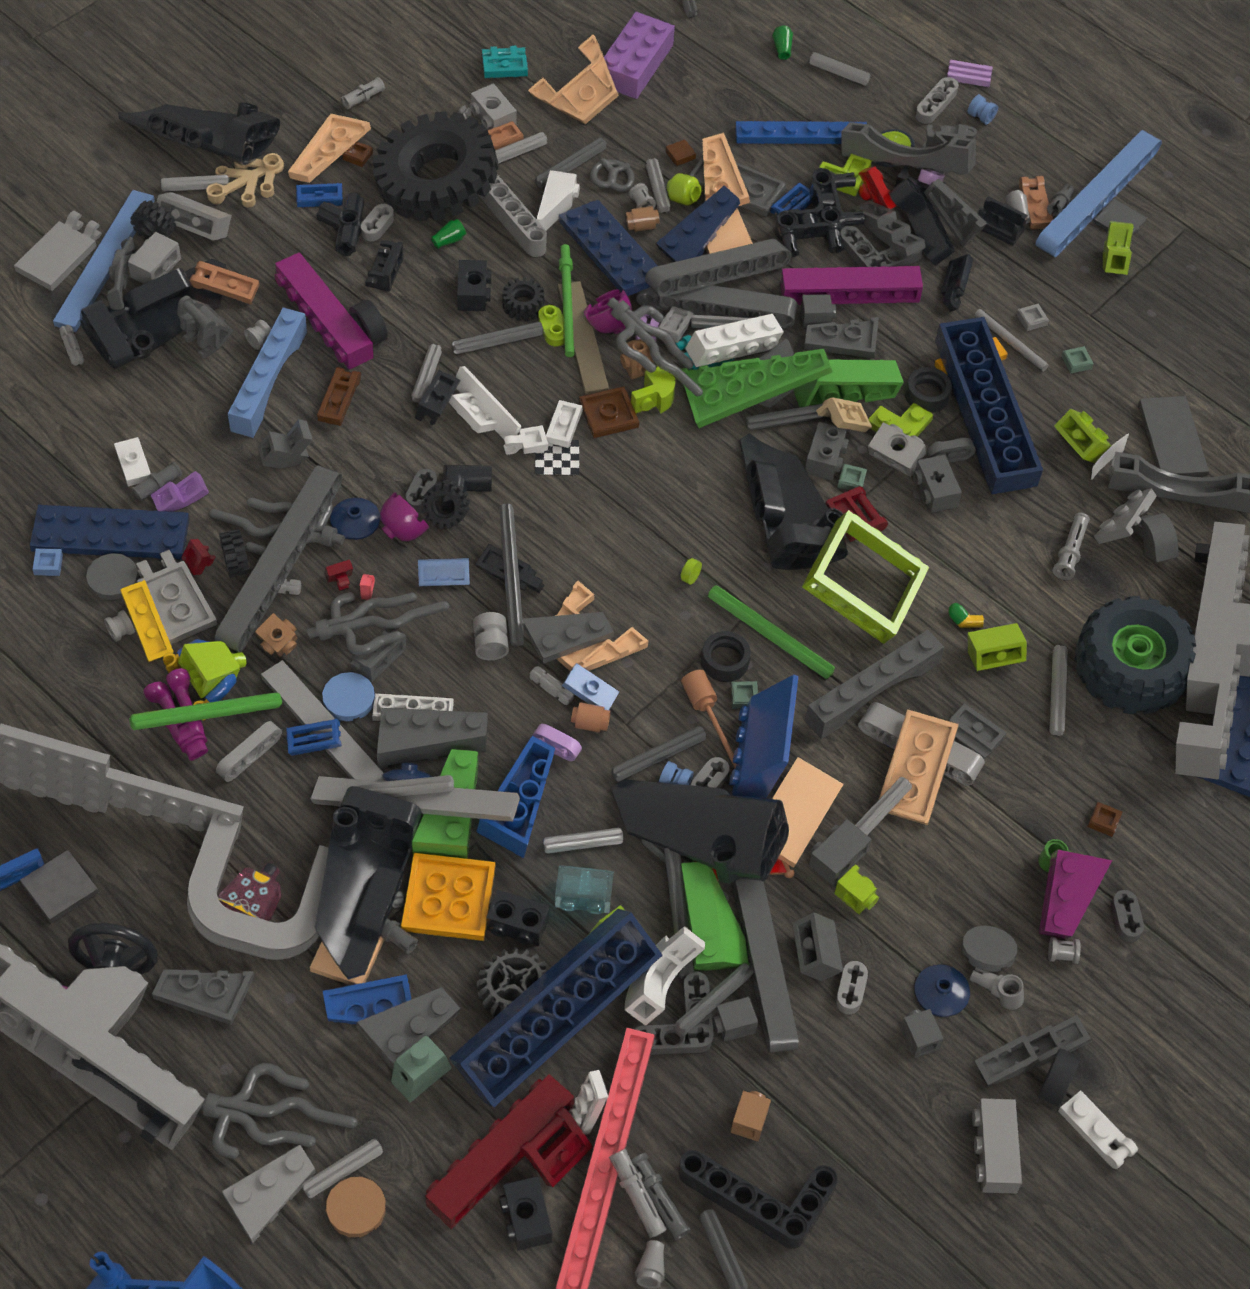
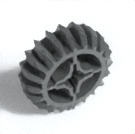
[477,947,548,1017]

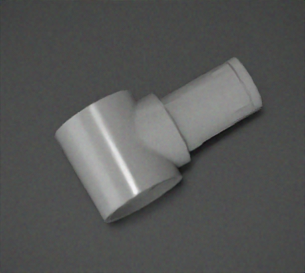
[970,968,1024,1010]

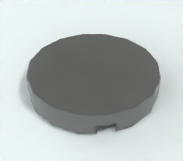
[86,553,139,600]
[961,926,1017,972]

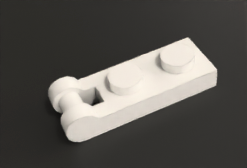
[1058,1090,1138,1169]

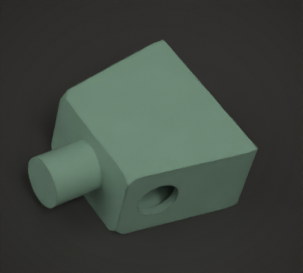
[391,1036,452,1103]

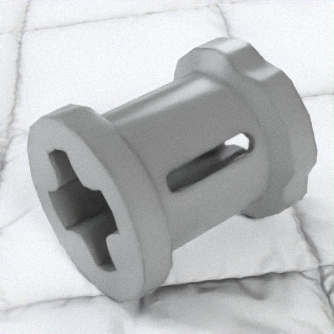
[629,183,656,209]
[1048,937,1081,964]

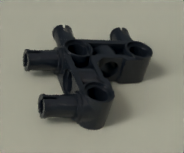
[774,168,865,258]

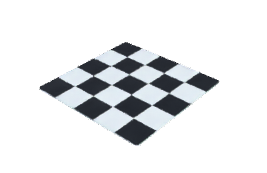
[535,440,579,475]

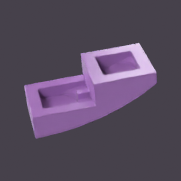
[151,471,209,512]

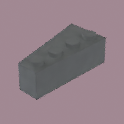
[377,708,488,769]

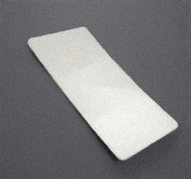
[1091,434,1129,480]

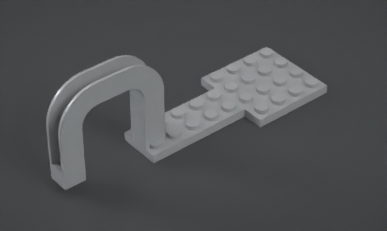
[0,724,329,960]

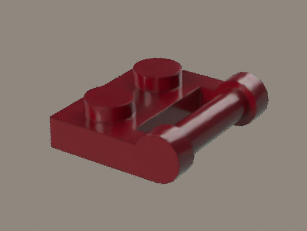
[825,486,888,542]
[520,1107,593,1188]

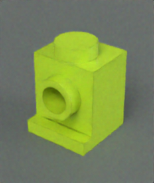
[834,864,879,914]

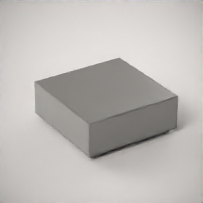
[1016,304,1049,331]

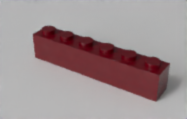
[425,1074,574,1230]

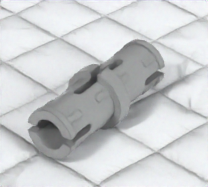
[341,77,385,109]

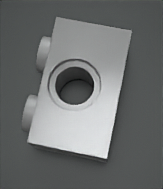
[470,84,517,130]
[868,422,926,477]

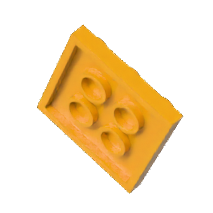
[401,853,496,941]

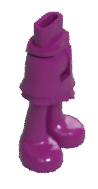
[143,668,208,761]

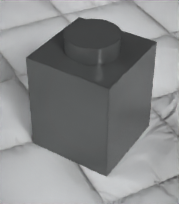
[800,295,836,328]
[712,997,758,1042]
[900,1009,944,1058]

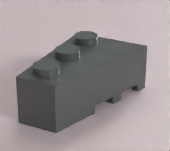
[356,987,461,1070]

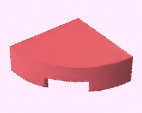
[360,574,375,600]

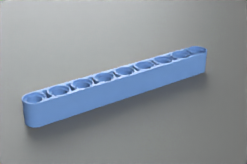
[1035,130,1162,257]

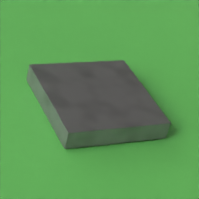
[20,850,99,923]

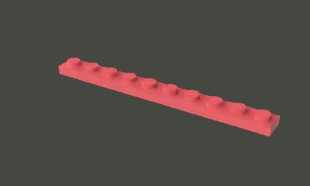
[556,1028,655,1289]

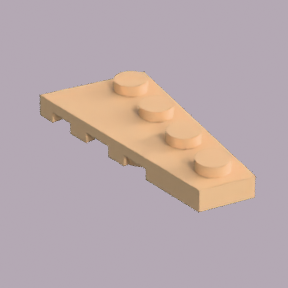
[288,114,371,183]
[702,133,750,206]

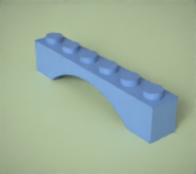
[228,308,307,438]

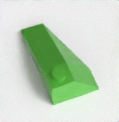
[681,862,749,972]

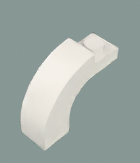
[625,926,705,1025]

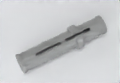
[609,1148,667,1238]

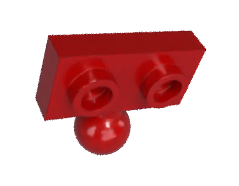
[859,166,896,209]

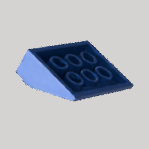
[730,675,798,798]

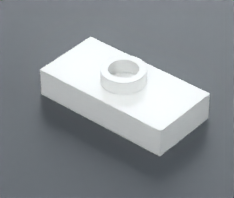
[546,400,582,448]
[114,437,151,487]

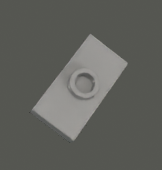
[658,306,694,343]

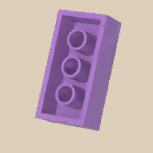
[604,12,675,99]

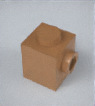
[731,1091,771,1142]

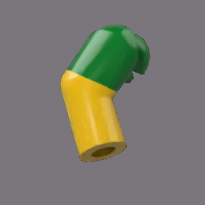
[948,603,984,628]

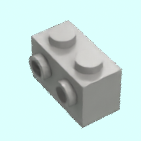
[128,232,181,284]

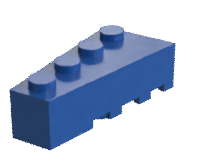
[477,736,555,858]

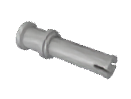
[1052,513,1090,580]

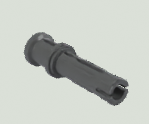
[631,1153,691,1241]

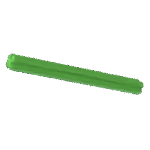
[708,585,835,679]
[129,692,282,730]

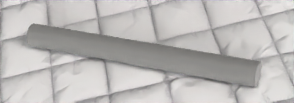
[974,309,1049,372]

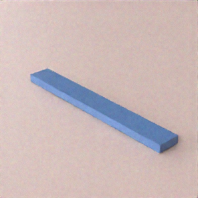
[53,190,155,332]

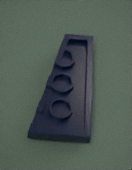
[656,185,740,262]

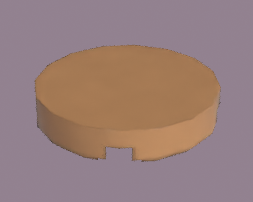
[326,1177,386,1237]

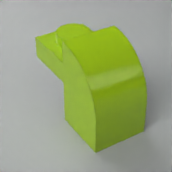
[1103,221,1134,275]
[631,367,675,413]

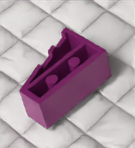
[1039,850,1112,939]

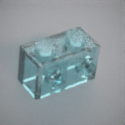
[555,865,614,914]

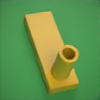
[120,580,174,662]

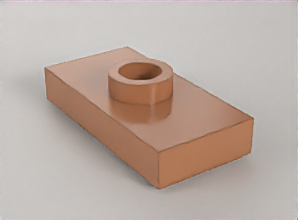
[488,121,523,150]

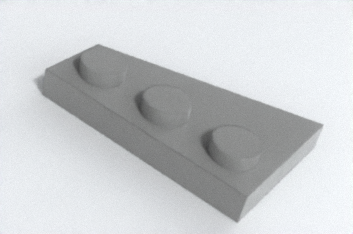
[1094,488,1157,544]
[222,1145,316,1244]

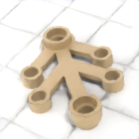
[206,153,284,208]

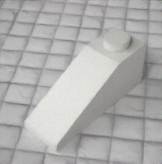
[537,170,580,230]

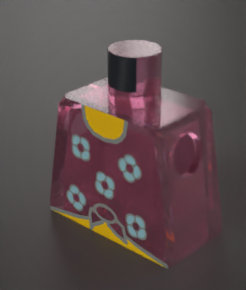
[218,863,281,921]

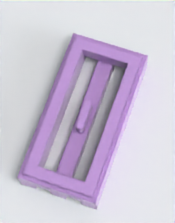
[947,60,993,87]

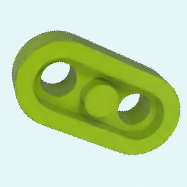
[538,305,565,347]

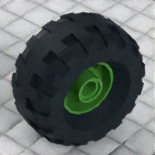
[1075,596,1196,714]

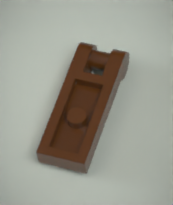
[317,367,361,426]

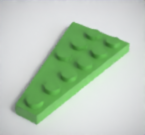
[681,349,833,428]

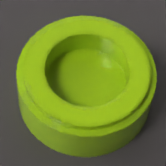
[681,558,702,585]

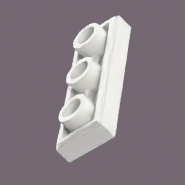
[372,693,454,721]
[569,1070,608,1135]

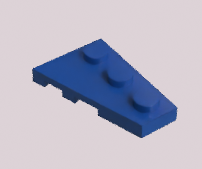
[323,975,411,1024]

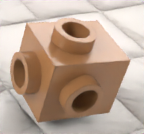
[620,339,654,380]
[255,613,298,657]

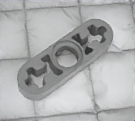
[916,77,959,124]
[216,721,282,782]

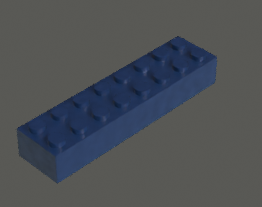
[935,317,1043,495]
[449,909,663,1107]

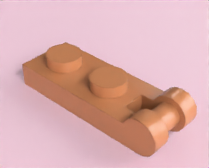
[1019,176,1053,230]
[190,261,259,304]

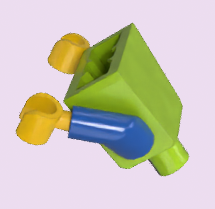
[163,639,246,720]

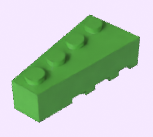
[794,359,904,408]
[412,749,478,859]

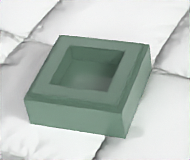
[1061,346,1093,374]
[838,464,867,490]
[731,681,758,709]

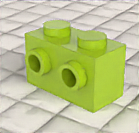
[1054,409,1111,463]
[968,623,1027,671]

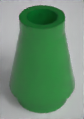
[772,26,793,60]
[431,219,466,249]

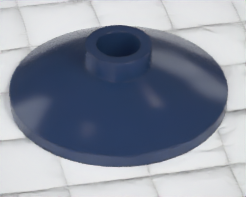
[330,498,380,540]
[381,763,432,781]
[914,965,970,1017]

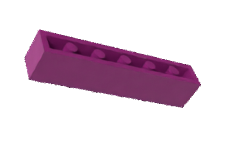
[274,252,374,370]
[780,266,923,305]

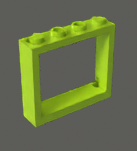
[802,510,929,644]

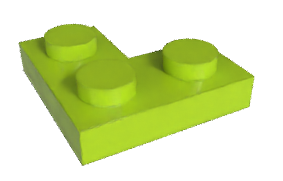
[819,154,872,196]
[869,403,933,448]

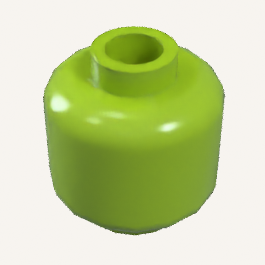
[667,173,701,205]

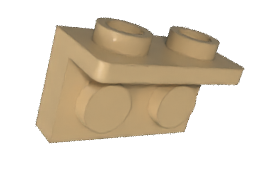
[816,398,872,432]

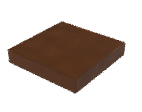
[579,386,639,438]

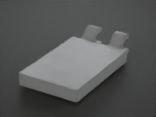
[14,211,102,291]
[136,550,217,645]

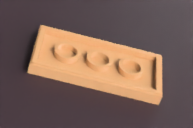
[879,709,959,825]
[772,757,843,868]

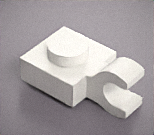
[504,425,548,455]

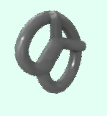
[590,158,634,192]

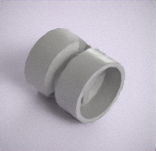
[473,612,509,660]

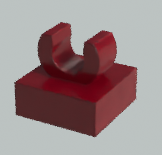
[181,539,216,575]
[324,559,353,591]

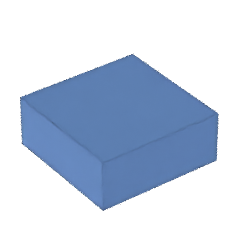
[33,549,63,576]

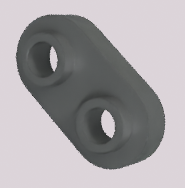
[926,437,976,463]

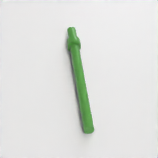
[559,244,574,357]

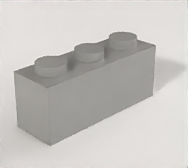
[157,192,232,240]
[972,1099,1022,1193]

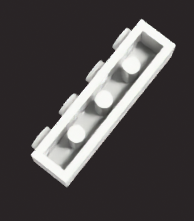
[685,314,784,367]

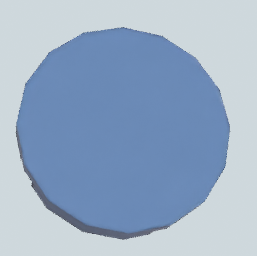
[322,672,375,721]

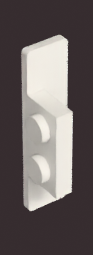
[449,366,521,439]

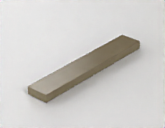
[558,281,609,395]

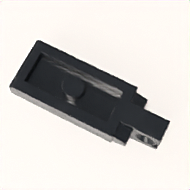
[941,254,973,312]
[475,544,545,594]

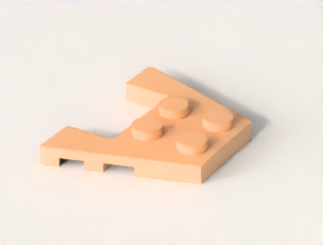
[528,35,619,124]
[555,581,648,671]

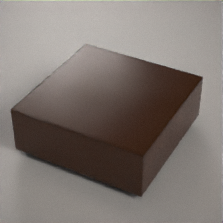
[666,139,696,166]
[343,142,373,167]
[1087,802,1122,837]

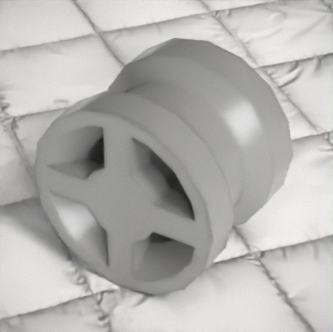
[244,320,271,350]
[104,610,135,642]

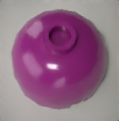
[584,289,632,334]
[380,492,429,542]

